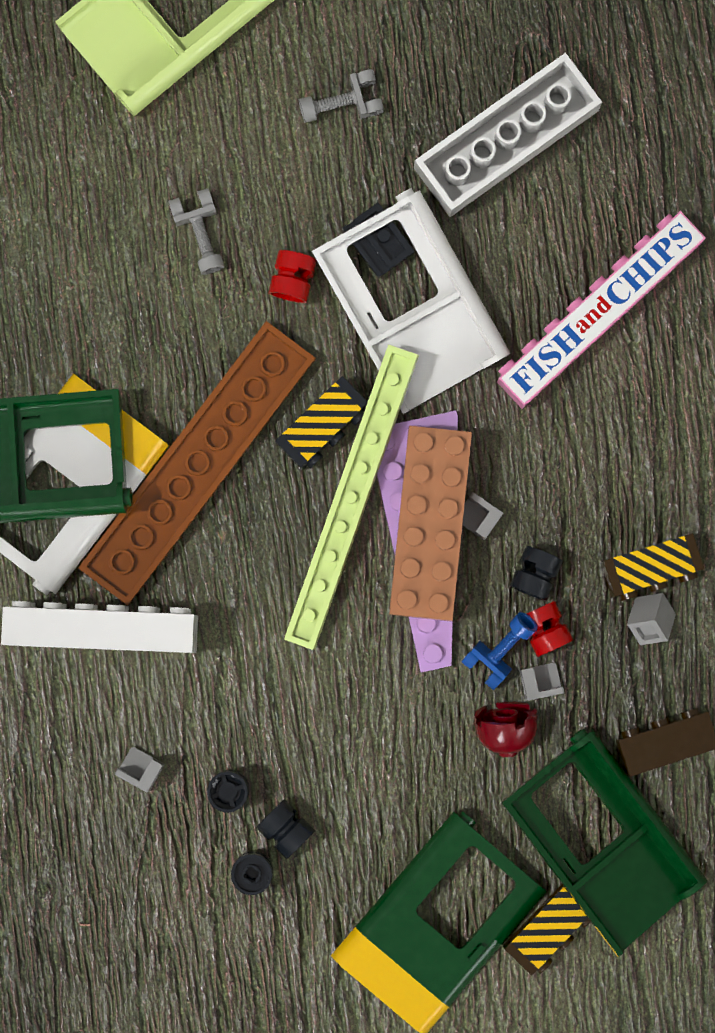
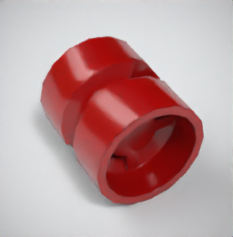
[268,250,317,303]
[526,601,573,657]

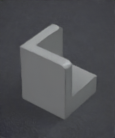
[462,492,503,540]
[627,593,676,645]
[519,663,565,701]
[115,747,165,793]

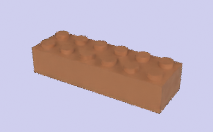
[389,426,472,622]

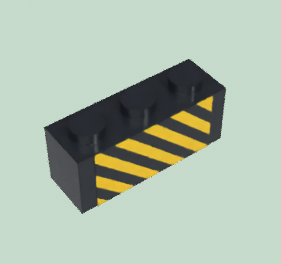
[275,376,368,470]

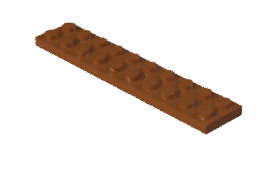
[78,321,316,606]

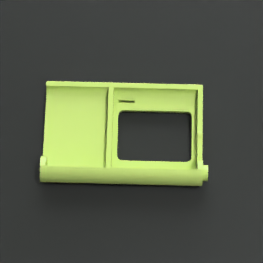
[55,0,274,116]

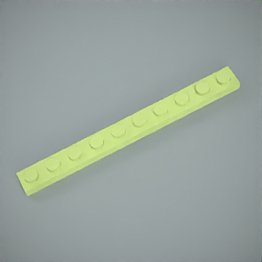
[284,345,419,650]

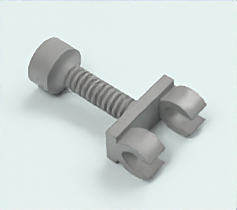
[298,69,384,123]
[168,188,225,275]

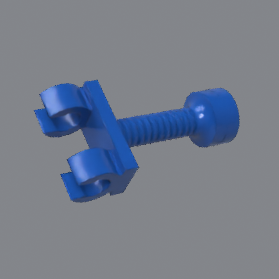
[461,612,537,690]

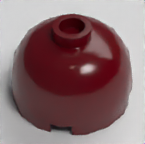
[474,702,537,757]

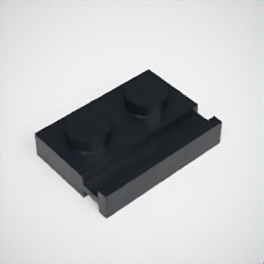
[342,202,415,279]

